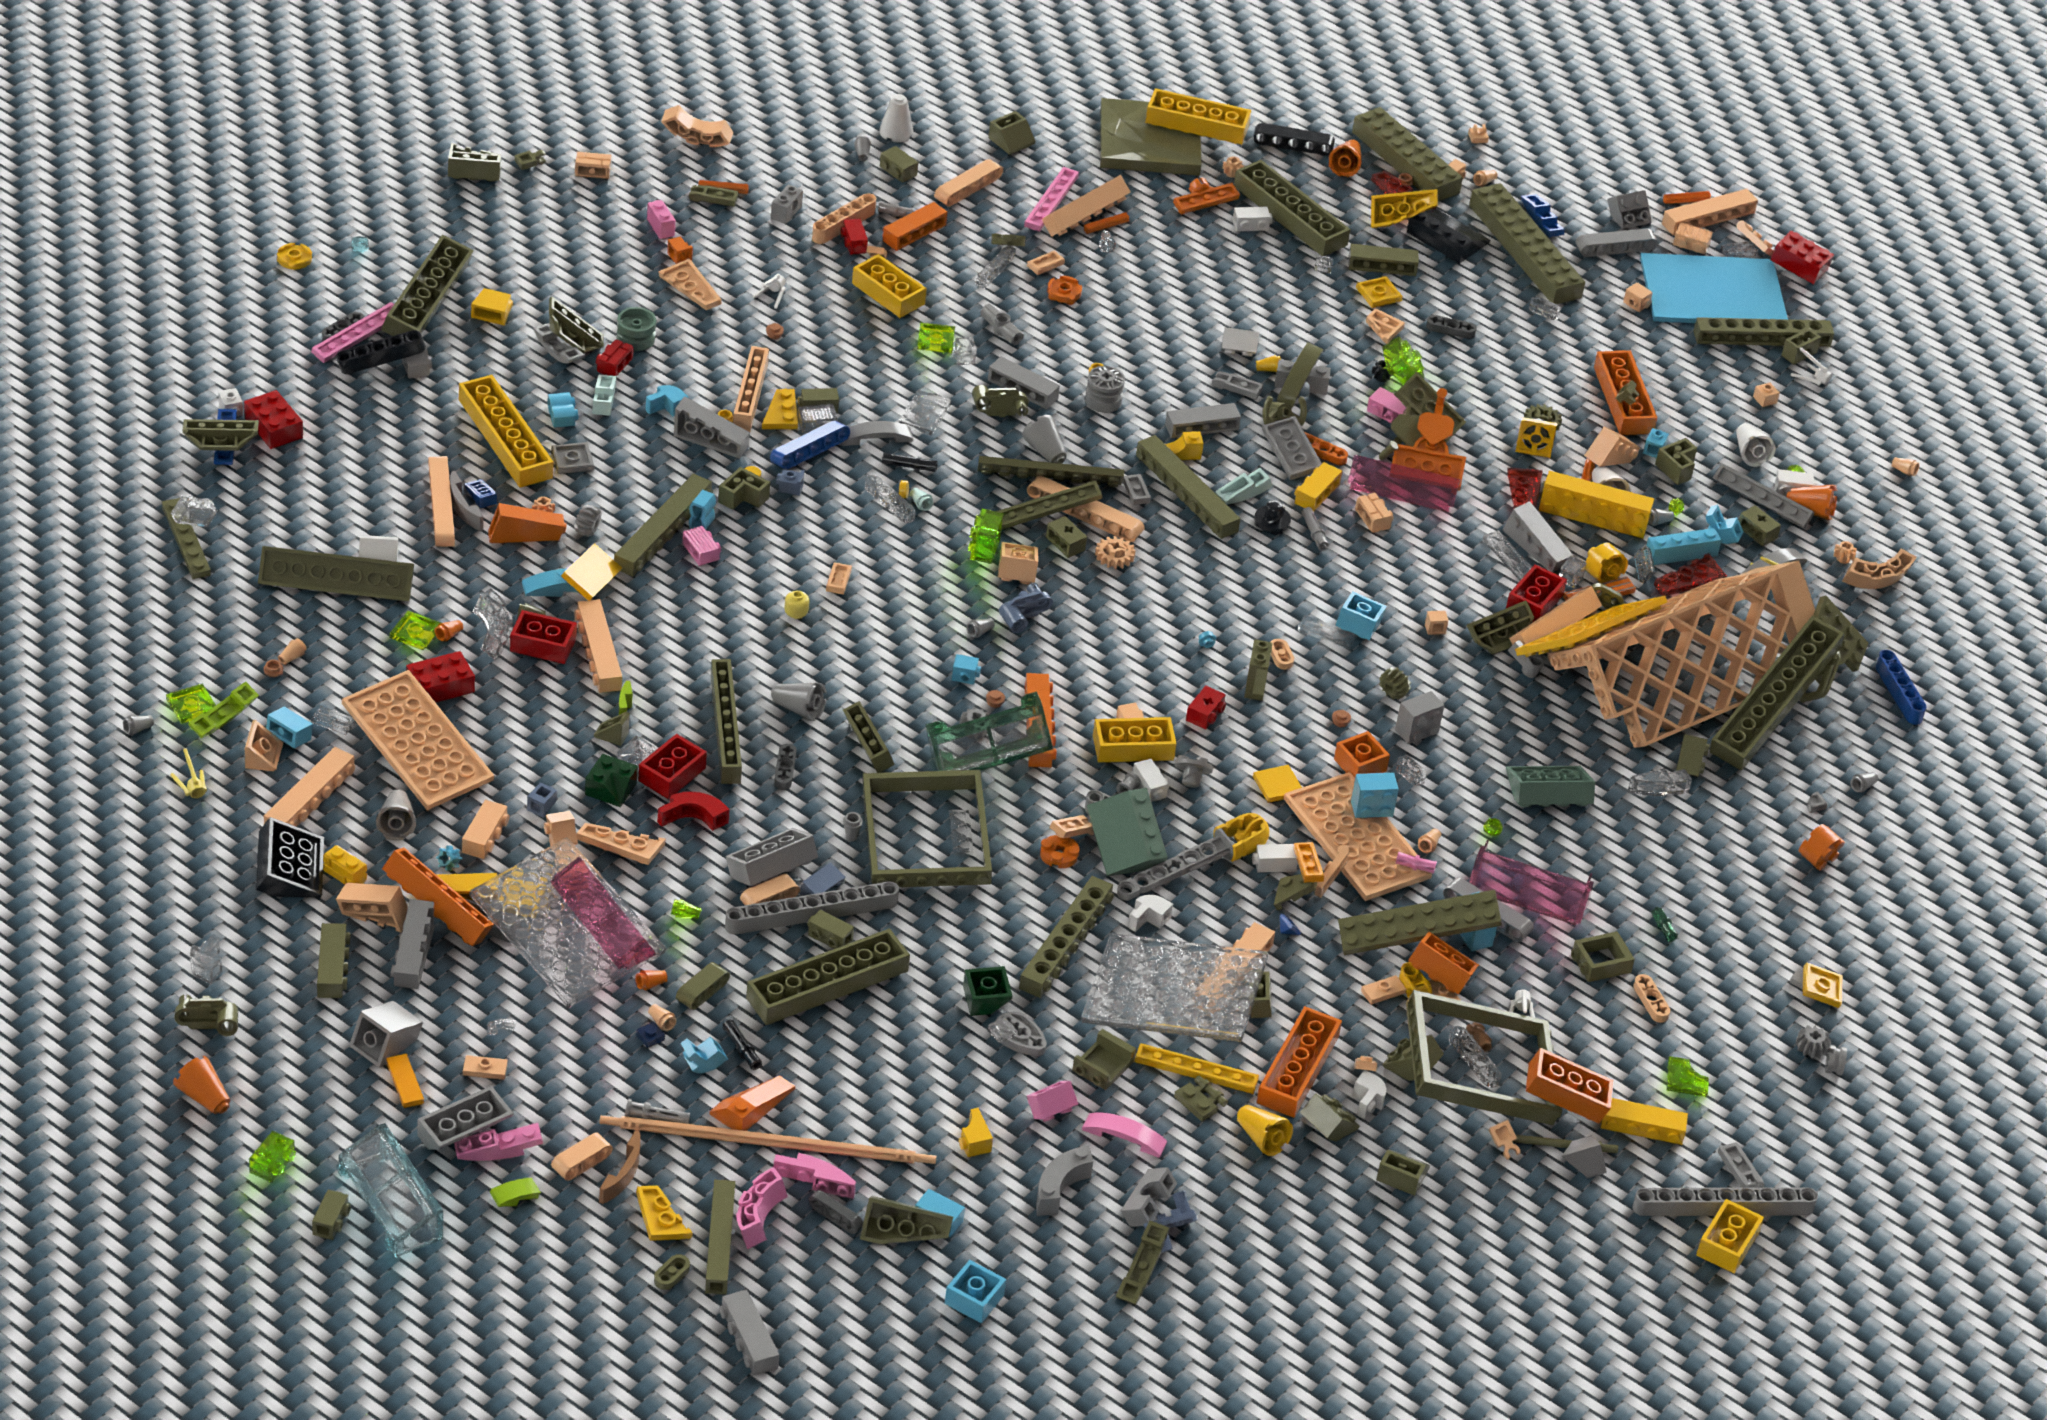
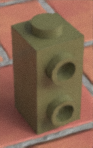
[798,388,839,414]
[807,910,854,949]
[312,1189,351,1240]

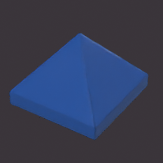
[1280,914,1301,935]

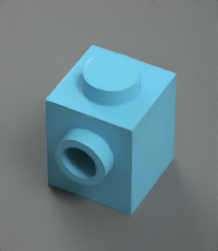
[1643,428,1669,458]
[952,654,981,684]

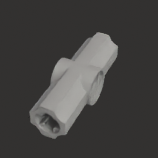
[980,303,1024,346]

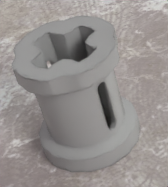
[1116,772,1141,794]

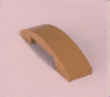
[599,1130,641,1204]

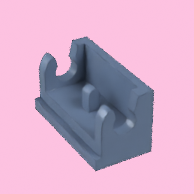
[799,862,845,896]

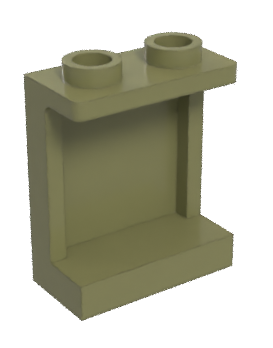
[1244,639,1273,701]
[1072,1028,1136,1090]

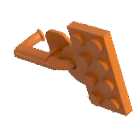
[1389,388,1466,491]

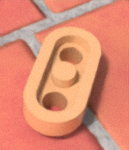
[1271,639,1294,670]

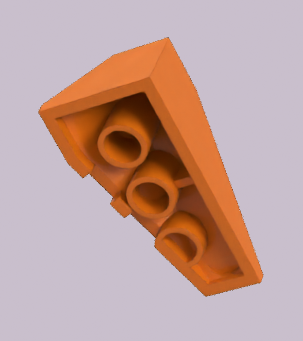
[709,1076,795,1131]

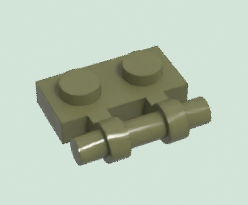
[1174,1076,1228,1122]

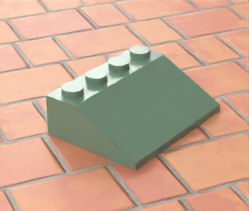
[1506,765,1595,807]
[1087,788,1168,877]

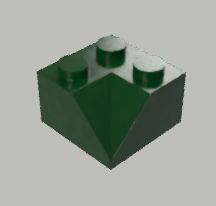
[585,753,638,807]
[963,966,1013,1016]

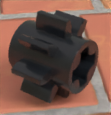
[1372,360,1394,382]

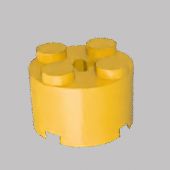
[1585,543,1628,583]

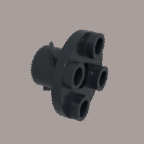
[1254,500,1291,535]

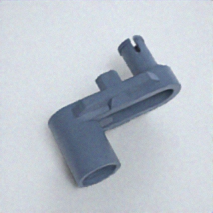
[999,583,1053,633]
[1143,1191,1198,1253]

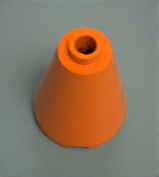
[1329,140,1361,177]
[1786,484,1837,520]
[173,1056,230,1114]

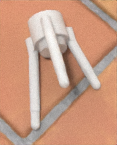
[754,274,786,309]
[1791,347,1832,386]
[1509,990,1535,1018]

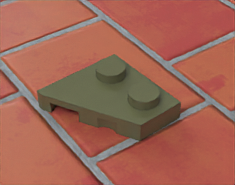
[1274,874,1317,910]

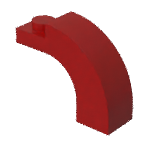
[657,792,730,831]

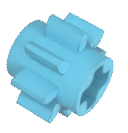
[436,845,463,871]

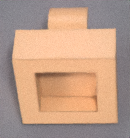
[1468,124,1489,143]

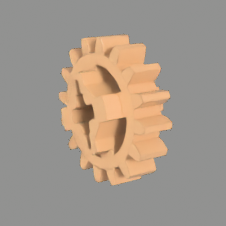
[1095,536,1136,569]

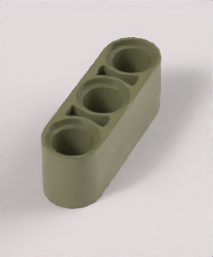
[676,962,730,1010]

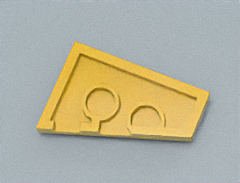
[762,389,798,429]
[636,1185,693,1241]

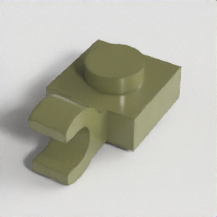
[514,150,546,170]

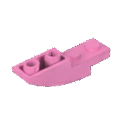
[454,1123,543,1161]
[773,1153,856,1199]

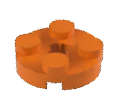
[1047,276,1082,305]
[1040,835,1080,868]

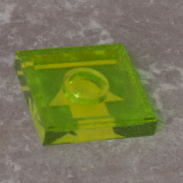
[917,323,955,353]
[389,611,441,651]
[166,683,216,724]

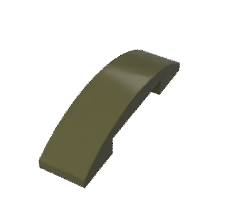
[1277,342,1323,408]
[1116,1220,1169,1305]

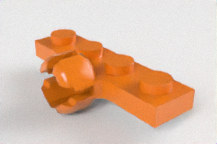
[1173,177,1240,214]

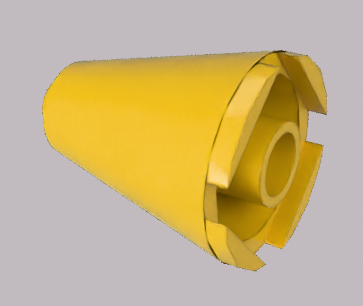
[1237,1105,1293,1156]

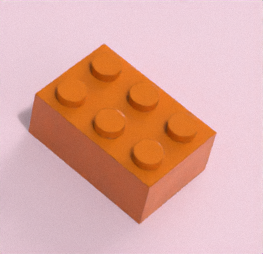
[1408,932,1479,995]

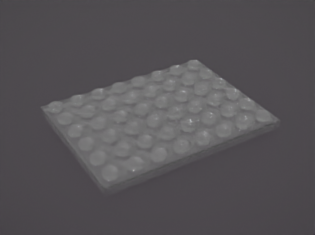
[469,837,666,1008]
[1081,933,1268,1042]

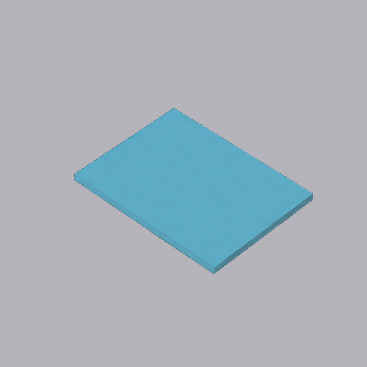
[1640,253,1788,323]

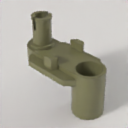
[972,385,1029,417]
[174,994,238,1037]

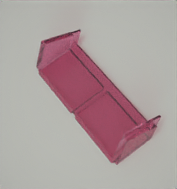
[1348,455,1461,512]
[1469,840,1594,925]
[550,856,657,969]

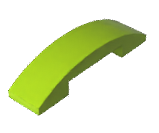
[188,681,259,738]

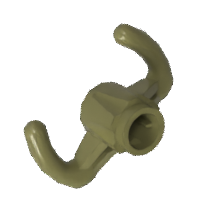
[1263,396,1307,426]

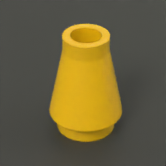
[1256,355,1281,372]

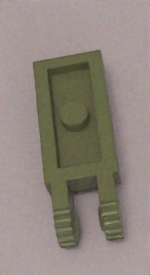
[688,185,739,207]

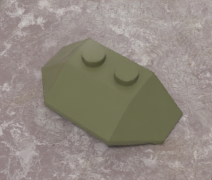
[549,296,604,354]
[182,419,259,451]
[1467,601,1534,655]

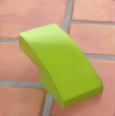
[619,681,633,715]
[490,1178,541,1207]

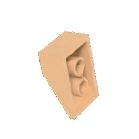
[998,542,1038,584]

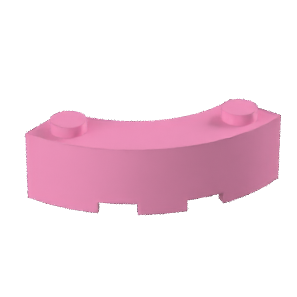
[736,1167,788,1249]

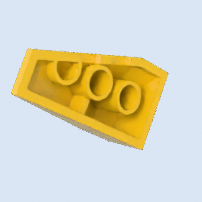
[1371,189,1438,228]

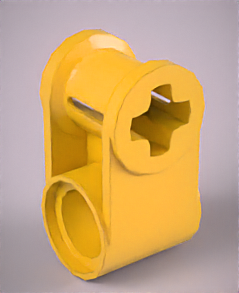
[1399,962,1432,998]

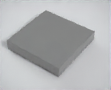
[551,442,594,474]

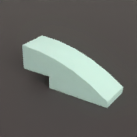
[592,375,617,416]
[1215,468,1272,504]

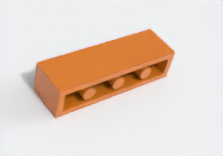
[882,202,948,251]

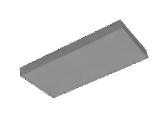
[1262,416,1322,480]

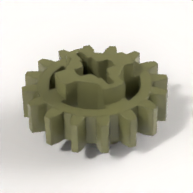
[1523,404,1562,431]

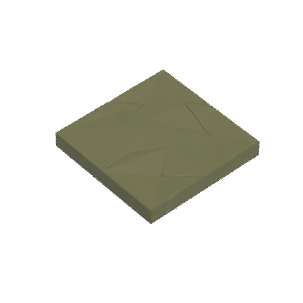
[1100,98,1201,176]

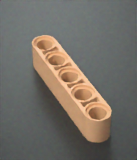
[934,159,1004,207]
[812,193,876,244]

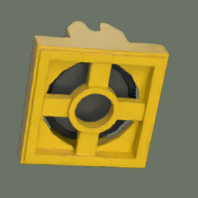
[1515,417,1557,458]

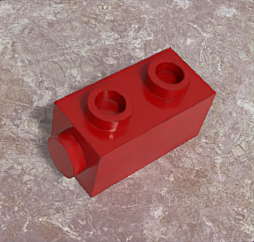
[840,218,868,255]

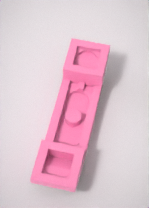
[1082,1113,1167,1158]

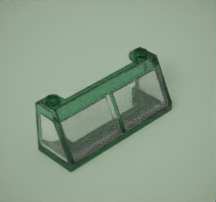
[925,691,1053,771]

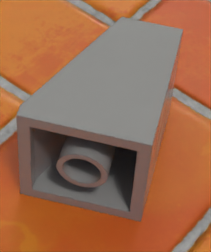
[349,1001,423,1068]

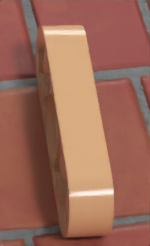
[1633,974,1670,1023]

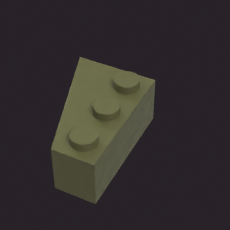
[448,143,501,182]

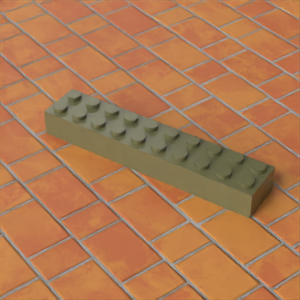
[1469,183,1585,305]
[1710,615,1845,771]

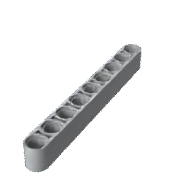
[725,882,899,934]
[1632,1187,1818,1216]

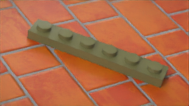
[992,481,1102,531]
[162,498,211,579]

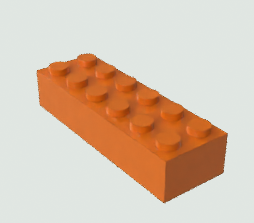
[1594,350,1657,435]
[1256,1006,1342,1118]

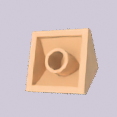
[245,720,283,771]

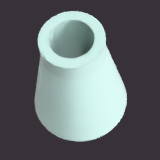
[910,488,933,511]

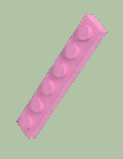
[1024,167,1079,232]
[311,302,394,363]

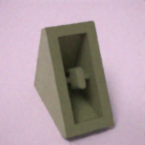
[594,711,630,746]

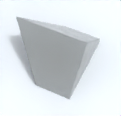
[1561,1135,1606,1179]

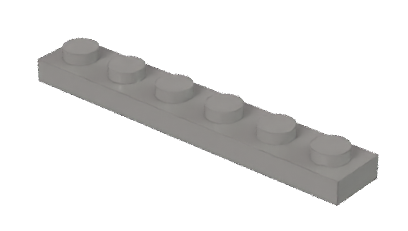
[1713,463,1814,528]

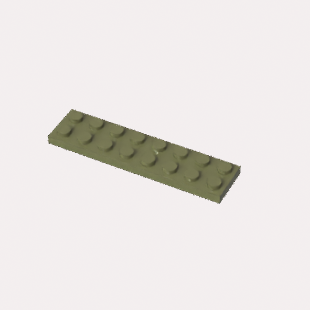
[977,456,1124,487]
[258,546,415,602]
[1338,890,1502,955]

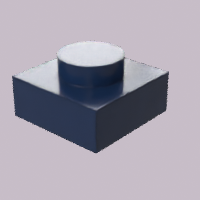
[636,1022,665,1048]

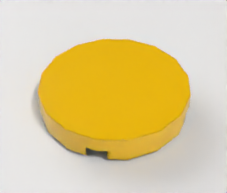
[277,243,312,269]

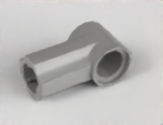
[1508,640,1545,678]

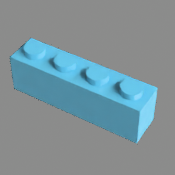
[1644,528,1721,566]

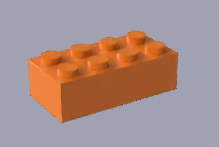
[1526,1048,1613,1124]

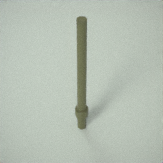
[1513,1134,1618,1153]

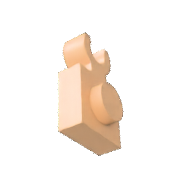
[1354,1056,1377,1071]
[1489,1120,1520,1160]

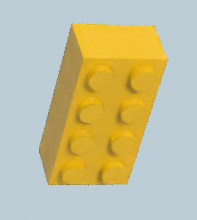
[852,254,927,318]
[1093,717,1177,763]

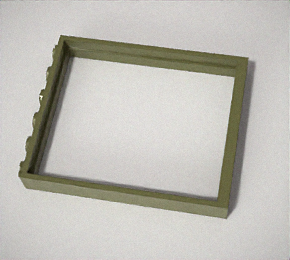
[863,770,992,887]
[1406,990,1562,1125]

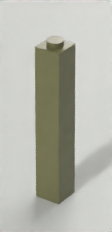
[705,1179,736,1295]

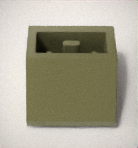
[988,111,1036,155]
[1382,1034,1444,1081]
[1300,1093,1360,1142]
[1376,1150,1430,1196]

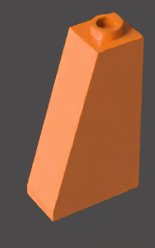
[488,503,567,543]

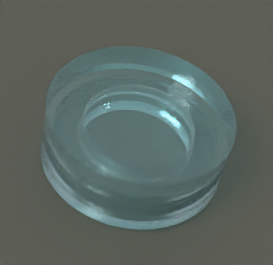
[351,236,369,252]

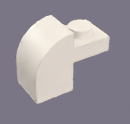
[1129,895,1173,932]
[1352,1070,1386,1119]

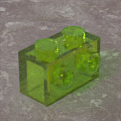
[249,1131,296,1183]

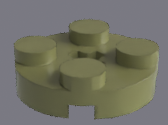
[991,234,1026,247]

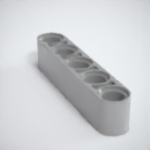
[1576,229,1658,257]
[1443,878,1534,942]

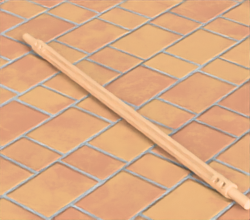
[599,1115,937,1164]

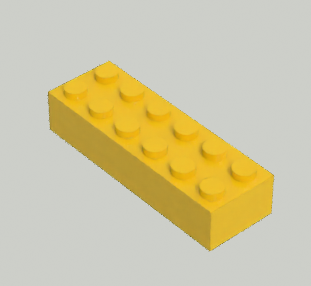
[1145,88,1252,145]
[1539,470,1654,539]

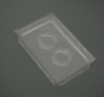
[899,390,952,436]

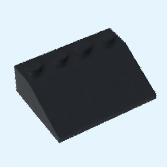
[1406,209,1490,264]
[256,817,324,898]

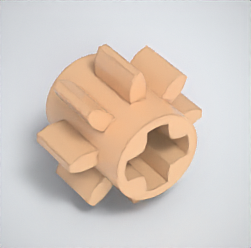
[1222,157,1244,178]
[532,497,555,513]
[1833,541,1857,564]

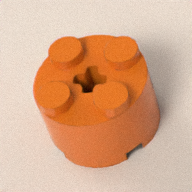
[1799,824,1845,871]

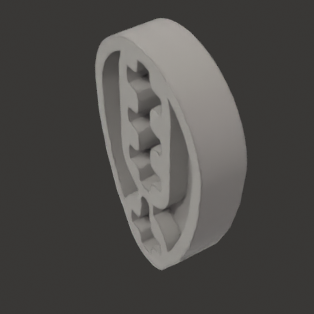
[994,1012,1047,1056]

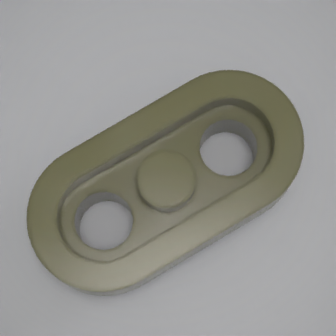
[1592,583,1624,609]
[654,1254,690,1290]

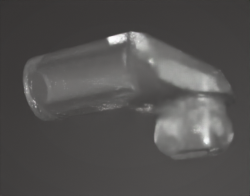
[486,1018,516,1035]

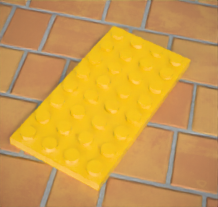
[1515,595,1667,657]

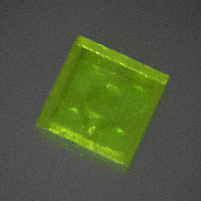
[1382,336,1425,385]
[968,508,1003,564]

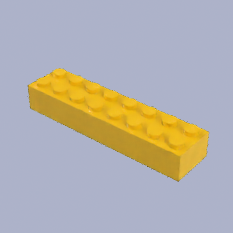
[459,375,554,488]

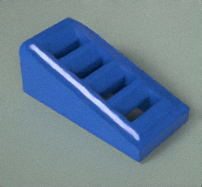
[464,479,497,509]

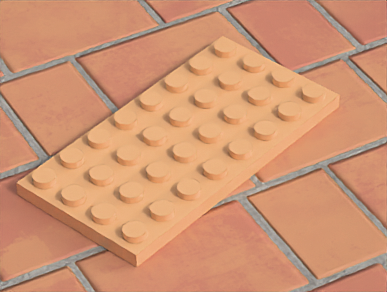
[342,670,494,810]
[1284,772,1432,901]

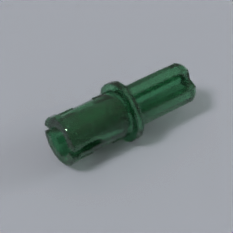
[1651,907,1678,942]

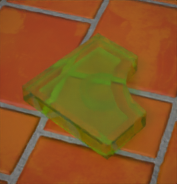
[1666,1056,1709,1097]

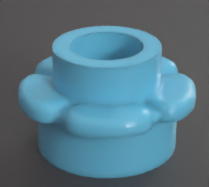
[1199,631,1217,648]

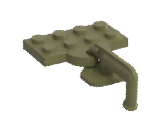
[1379,372,1466,460]
[1799,595,1868,703]

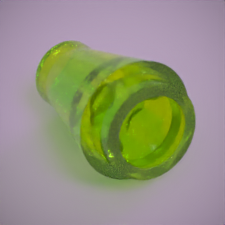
[671,898,701,919]

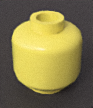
[784,591,810,619]

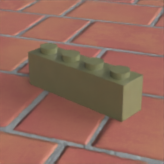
[1348,244,1419,276]
[843,701,895,773]
[317,923,351,998]

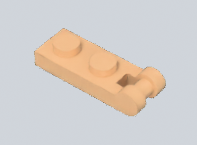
[1737,220,1774,257]
[1049,815,1094,838]
[1314,845,1349,898]

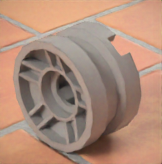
[1825,1045,1847,1076]

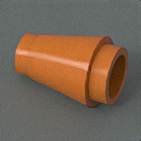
[435,620,463,641]
[635,970,668,991]

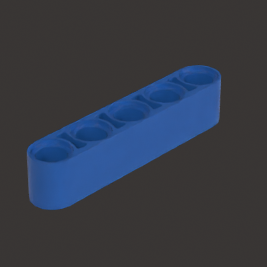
[770,421,850,469]
[1875,650,1927,725]

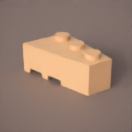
[1584,426,1640,467]
[336,883,408,933]

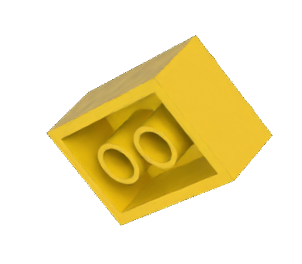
[1696,1199,1764,1274]

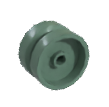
[616,307,656,351]

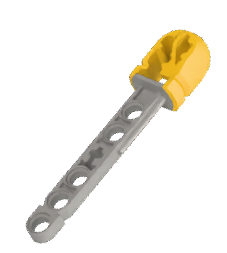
[1117,813,1269,901]

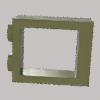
[1571,931,1635,982]

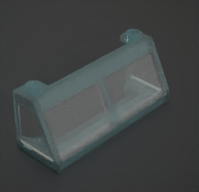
[337,1123,443,1258]

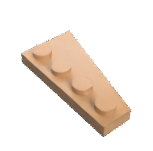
[658,259,722,310]
[577,823,666,865]

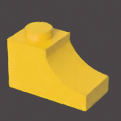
[1165,431,1204,460]
[959,1108,993,1157]

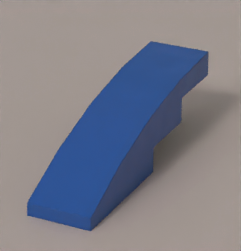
[1521,194,1564,237]

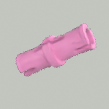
[1395,851,1437,874]

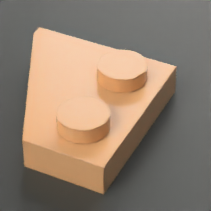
[1366,308,1405,344]

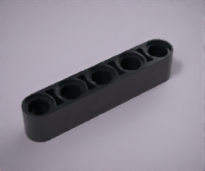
[1253,123,1335,156]
[336,330,426,374]

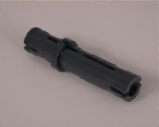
[882,452,938,472]
[722,1019,762,1070]

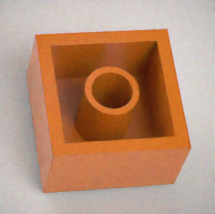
[1334,731,1390,777]

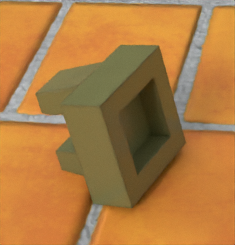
[1615,380,1639,405]

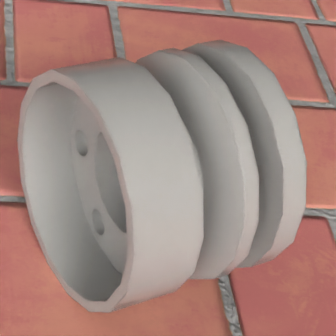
[1085,366,1125,413]

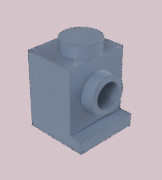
[776,469,805,496]
[527,782,557,818]

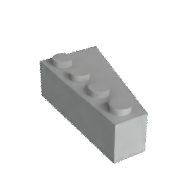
[391,899,434,989]

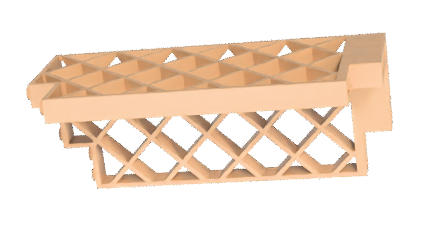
[1547,561,1815,748]

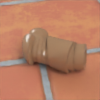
[1466,1022,1492,1052]

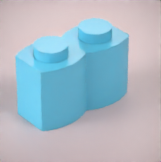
[547,392,578,428]
[689,490,716,529]

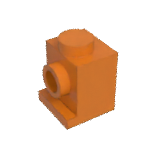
[667,236,693,264]

